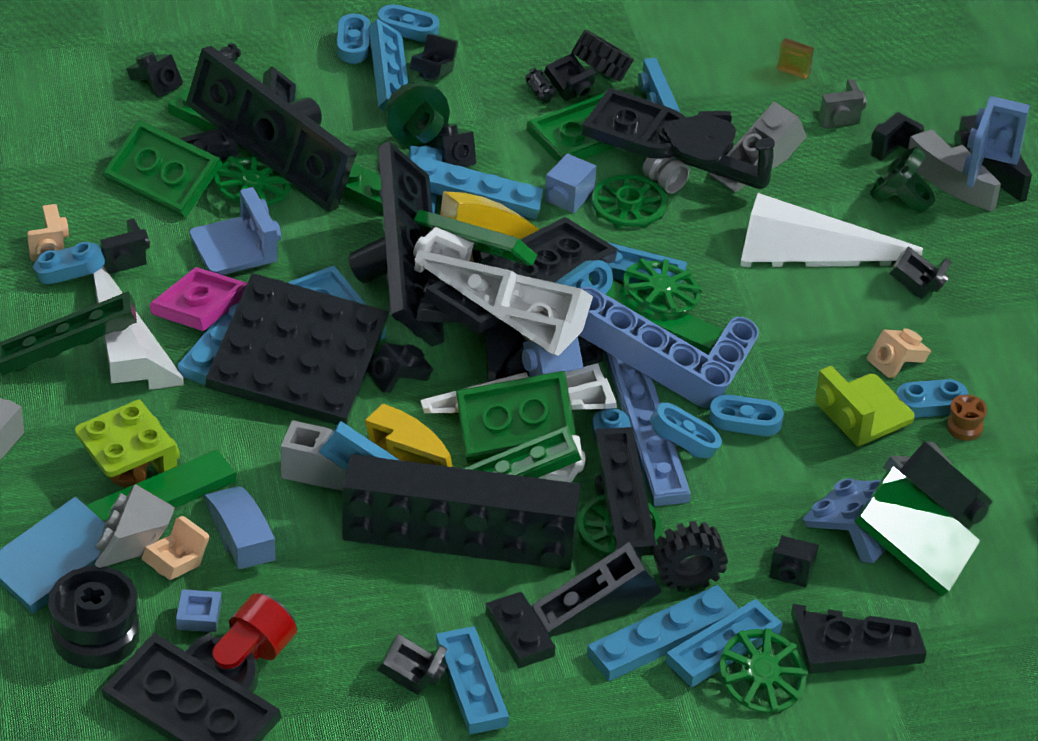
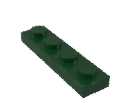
[0,291,137,376]

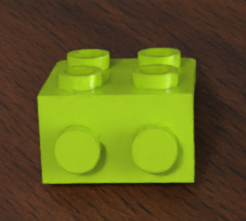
[815,365,915,447]
[75,399,180,477]

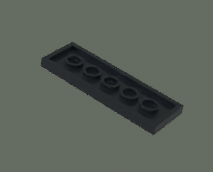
[424,217,618,334]

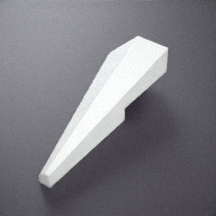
[740,193,923,267]
[415,250,593,356]
[92,266,184,390]
[421,363,617,414]

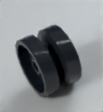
[48,566,140,669]

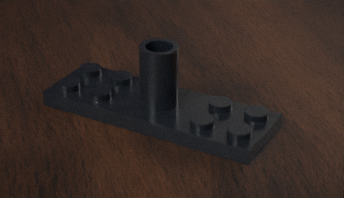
[186,46,357,212]
[349,141,444,347]

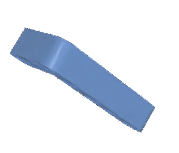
[579,287,759,409]

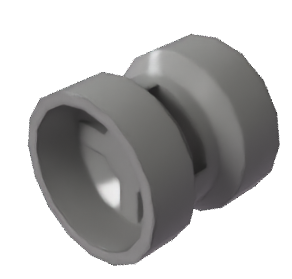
[643,157,690,194]

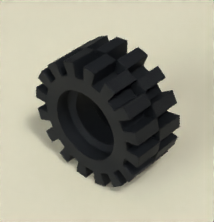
[571,29,634,82]
[653,521,728,592]

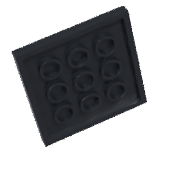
[205,273,389,425]

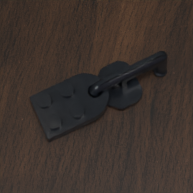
[581,88,775,189]

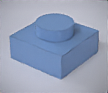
[176,589,222,632]

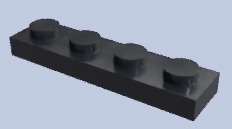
[594,427,656,556]

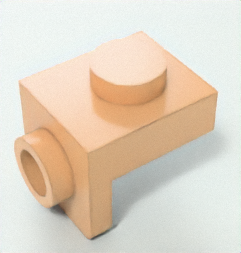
[27,204,69,262]
[867,328,931,378]
[142,516,209,580]

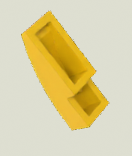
[440,191,539,239]
[365,404,453,467]

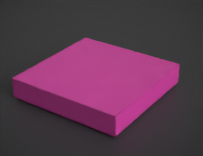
[149,267,247,331]

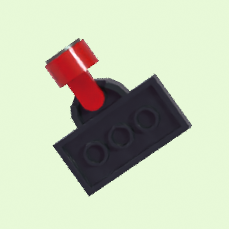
[101,593,297,741]

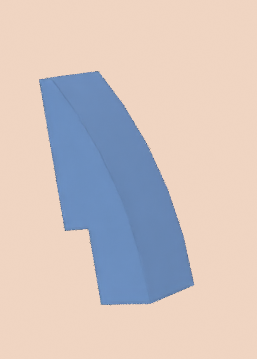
[204,486,276,570]

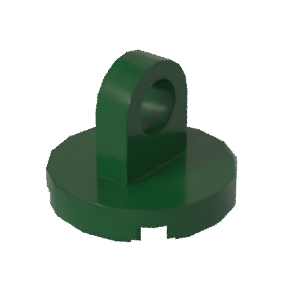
[384,81,450,147]
[869,147,935,213]

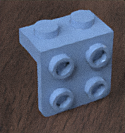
[962,96,1030,188]
[190,187,281,275]
[803,478,887,563]

